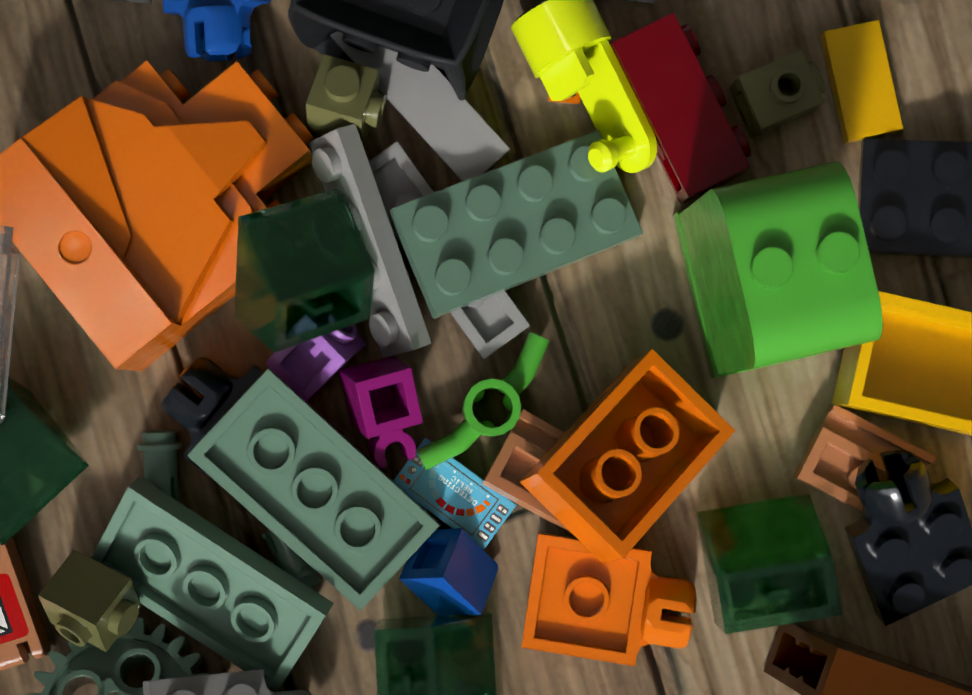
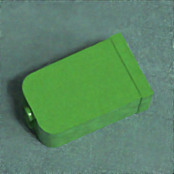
[673,161,883,378]

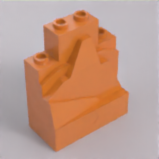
[0,60,314,371]

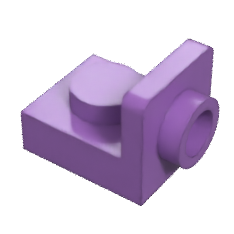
[265,305,366,402]

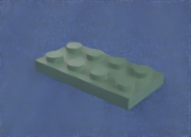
[389,130,643,319]
[187,367,440,611]
[91,476,334,692]

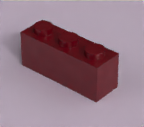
[611,12,751,204]

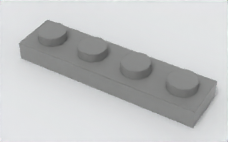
[308,124,431,358]
[369,142,530,359]

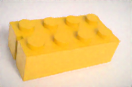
[832,291,972,436]

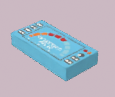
[393,437,516,550]

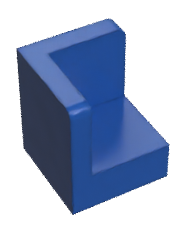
[399,528,498,616]

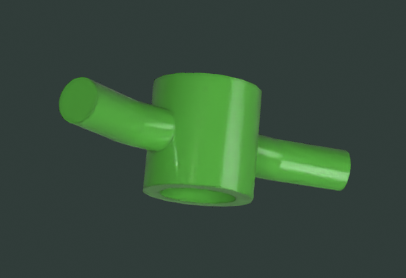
[416,332,550,471]

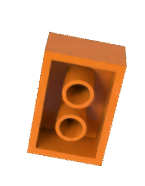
[520,349,736,563]

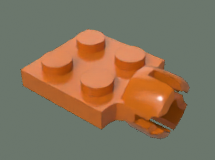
[521,532,697,666]

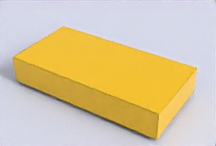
[820,20,903,144]

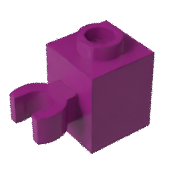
[339,356,423,469]

